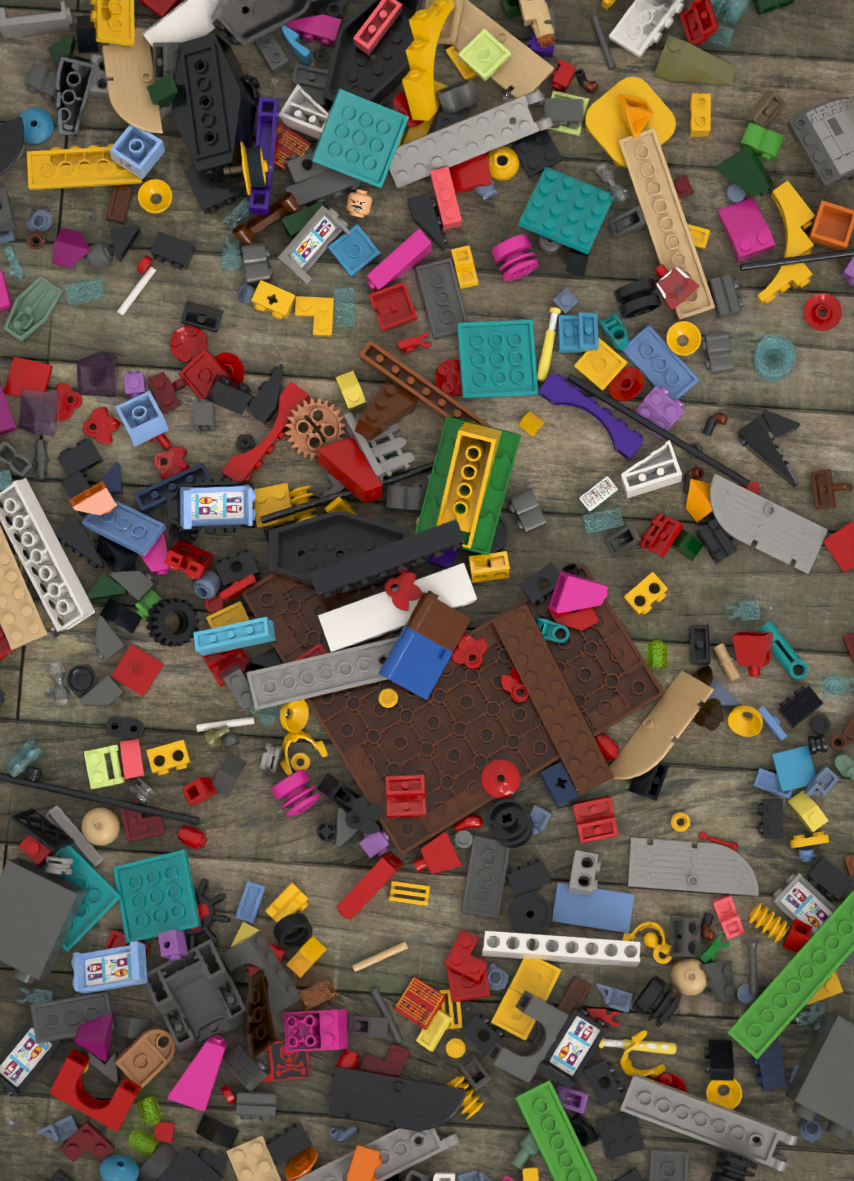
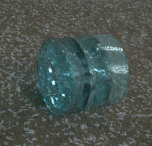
[710,0,752,27]
[753,334,796,382]

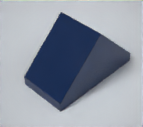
[97,462,123,494]

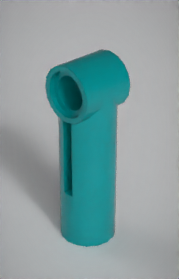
[756,621,808,681]

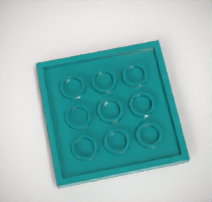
[311,88,409,188]
[518,167,615,255]
[457,320,539,399]
[42,845,122,952]
[113,849,201,944]

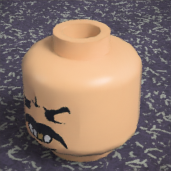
[346,189,372,218]

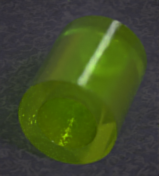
[648,640,667,668]
[137,1095,163,1127]
[128,1129,159,1158]

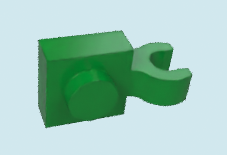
[698,934,731,963]

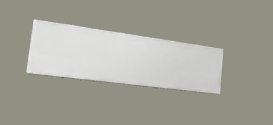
[142,0,220,48]
[0,478,95,632]
[318,563,477,652]
[482,931,640,967]

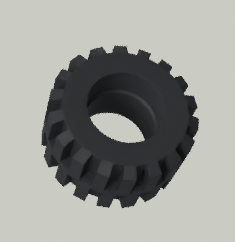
[146,598,199,646]

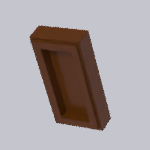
[106,185,134,224]
[558,977,592,1018]

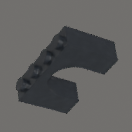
[184,140,255,215]

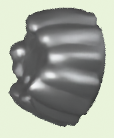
[454,830,473,848]

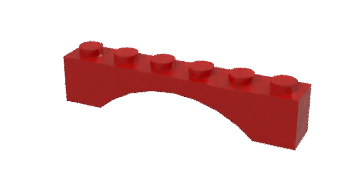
[221,382,310,482]

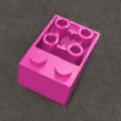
[284,1009,348,1052]

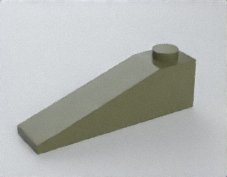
[654,35,737,86]

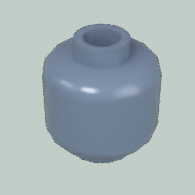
[193,571,222,599]

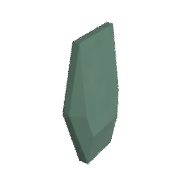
[3,276,63,342]

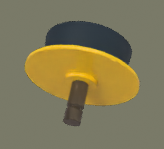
[223,142,268,196]

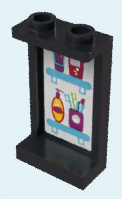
[538,1006,609,1090]
[0,1016,64,1097]

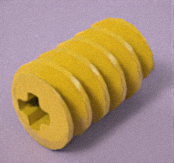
[289,486,318,523]
[748,901,791,943]
[446,1075,484,1119]

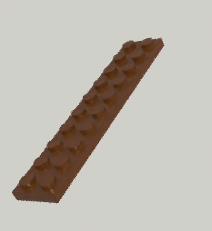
[492,603,614,795]

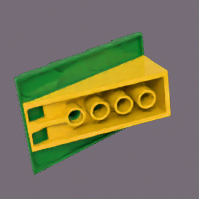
[415,416,521,555]

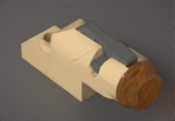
[518,0,556,47]

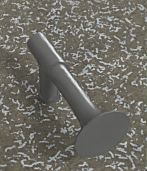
[742,940,773,995]

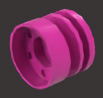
[491,234,540,282]
[270,769,321,818]

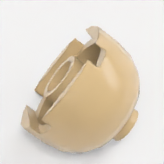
[81,807,120,846]
[670,957,709,996]

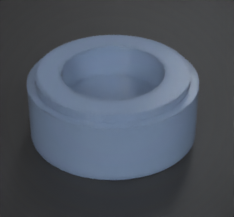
[726,184,746,203]
[237,284,254,304]
[736,984,756,1004]

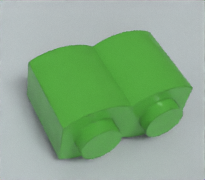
[739,123,784,161]

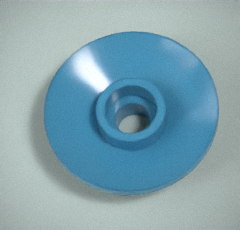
[19,108,54,145]
[100,1154,139,1181]

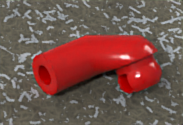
[148,433,172,450]
[453,815,483,832]

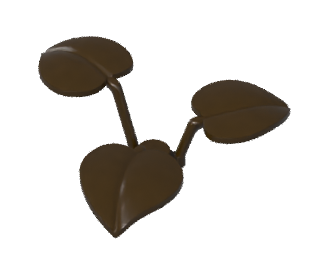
[672,665,724,739]

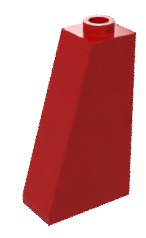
[317,437,383,504]
[337,851,404,920]

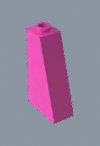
[367,228,432,292]
[168,1035,229,1112]

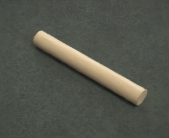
[352,941,408,972]

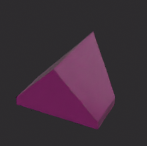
[52,227,91,269]
[75,1012,113,1061]

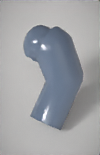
[329,1124,359,1143]

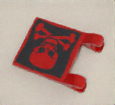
[261,1040,310,1083]

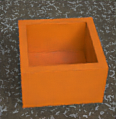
[809,200,854,251]
[345,1143,383,1181]

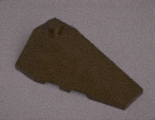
[243,970,276,1059]

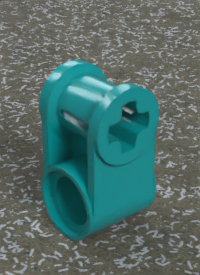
[598,312,629,350]
[536,617,569,643]

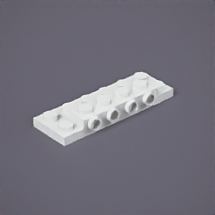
[609,0,685,58]

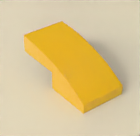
[451,245,479,289]

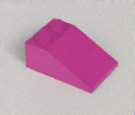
[717,197,775,263]

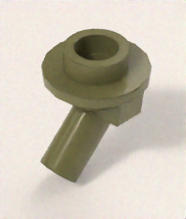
[204,725,231,748]

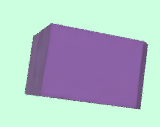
[556,1085,588,1114]

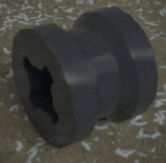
[808,733,827,755]
[317,822,337,842]

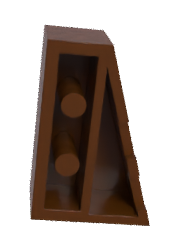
[355,380,419,441]

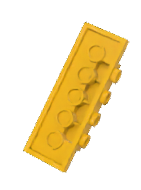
[90,0,135,46]
[27,144,142,190]

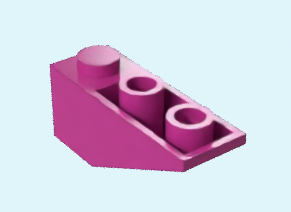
[281,14,342,47]

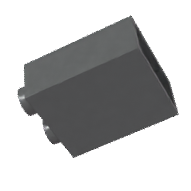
[0,857,88,984]
[785,1012,854,1141]

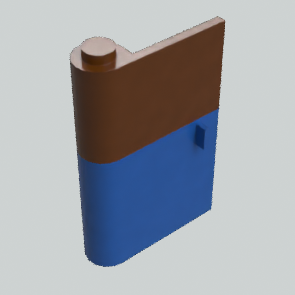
[378,590,471,700]

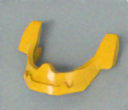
[280,731,328,776]
[622,921,671,954]
[620,1030,666,1078]

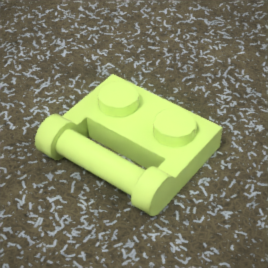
[84,745,125,790]

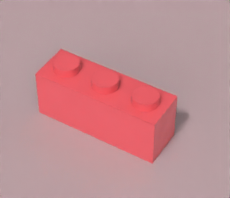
[353,0,402,55]
[430,167,462,230]

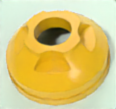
[487,146,519,181]
[138,179,173,214]
[666,321,701,356]
[279,700,309,733]
[728,705,763,737]
[706,1078,742,1109]

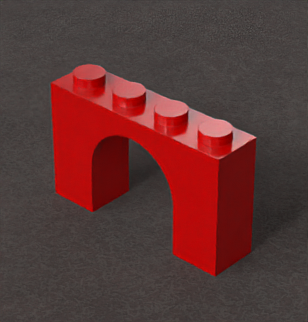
[49,1049,142,1132]

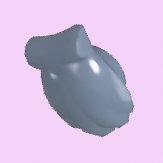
[473,178,498,201]
[25,209,52,232]
[487,962,508,991]
[800,1114,823,1142]

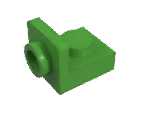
[135,589,162,619]

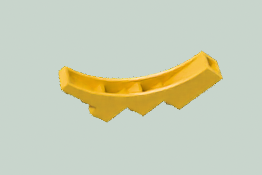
[402,0,455,121]
[756,180,815,305]

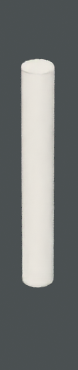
[117,266,156,316]
[196,716,255,732]

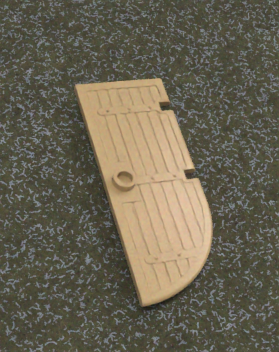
[453,0,554,98]
[101,29,162,134]
[610,671,714,779]

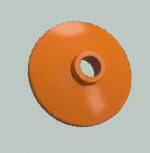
[285,1148,318,1179]

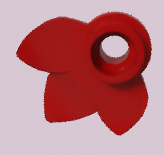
[393,92,425,128]
[46,383,82,421]
[83,407,121,444]
[153,447,190,480]
[385,572,423,611]
[451,634,487,669]
[501,666,529,702]

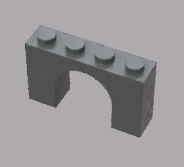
[220,931,302,1016]
[486,990,569,1083]

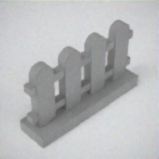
[343,412,414,483]

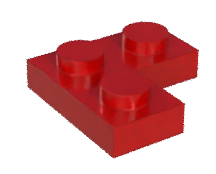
[444,930,488,982]

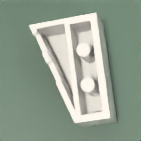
[621,440,682,498]

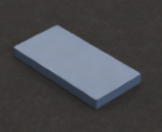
[621,325,700,400]
[81,500,166,557]
[552,883,635,933]

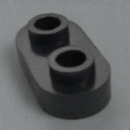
[106,717,145,739]

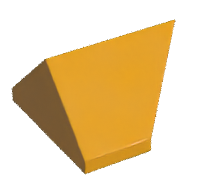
[618,94,654,139]
[685,479,713,523]

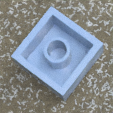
[110,125,165,180]
[115,391,169,446]

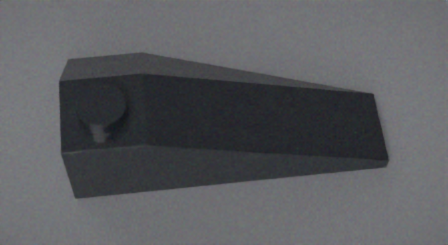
[55,55,96,137]
[737,415,800,488]

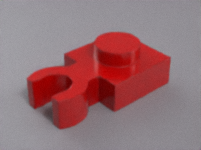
[586,1008,620,1026]

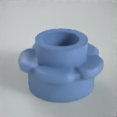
[797,847,816,862]

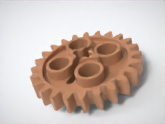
[284,398,346,460]

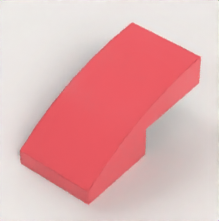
[120,738,145,779]
[712,894,745,940]

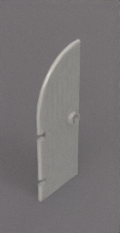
[710,474,828,574]
[628,837,759,896]

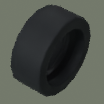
[273,913,313,949]

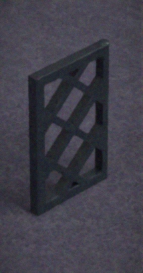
[10,808,75,852]

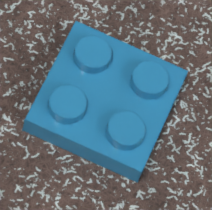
[328,224,381,277]

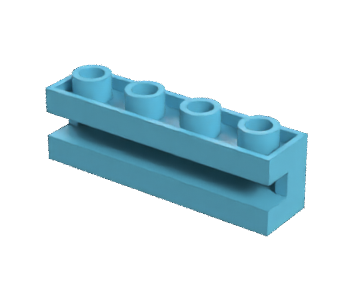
[193,617,276,656]

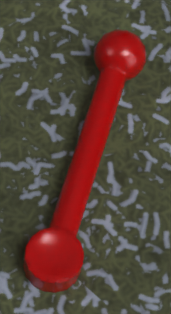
[699,832,738,850]

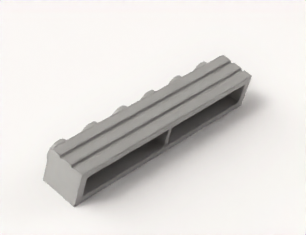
[45,805,104,868]

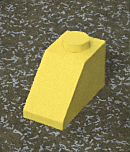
[336,371,367,412]
[787,790,829,833]

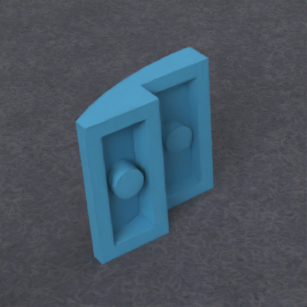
[281,25,312,66]
[557,313,599,353]
[771,746,816,792]

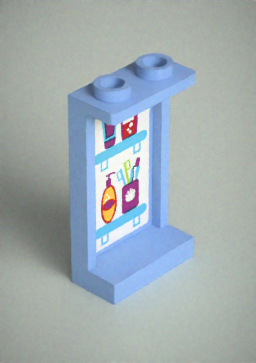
[180,485,255,529]
[71,941,148,994]

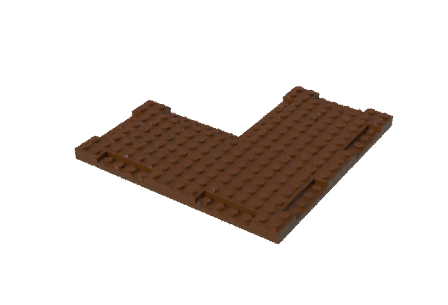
[241,513,665,856]

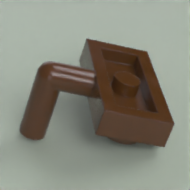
[811,469,853,510]

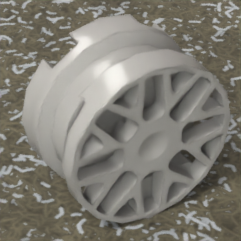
[260,743,282,773]
[45,856,74,875]

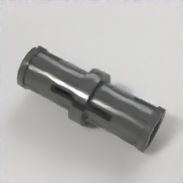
[34,440,49,480]

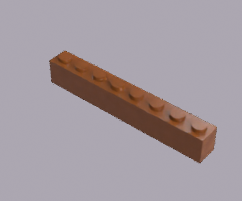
[359,340,494,428]

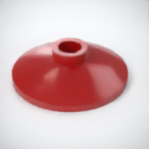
[804,293,842,331]
[215,352,245,383]
[609,367,644,401]
[481,759,520,798]

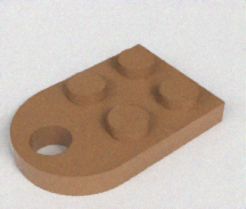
[113,1028,175,1089]

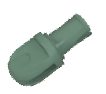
[834,752,854,782]
[510,1131,539,1170]

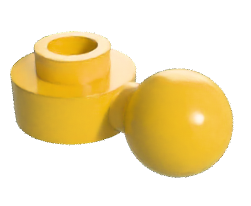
[643,932,672,964]

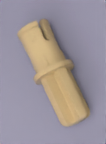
[713,643,740,681]

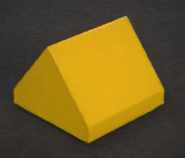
[518,411,545,437]

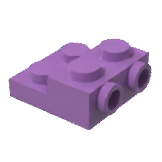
[635,386,686,440]

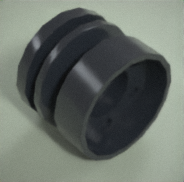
[632,975,683,1028]
[710,1151,758,1181]

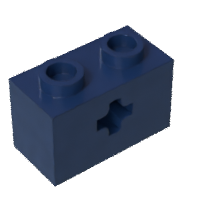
[540,762,579,807]

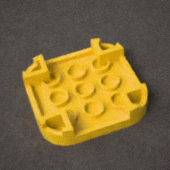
[584,77,676,168]

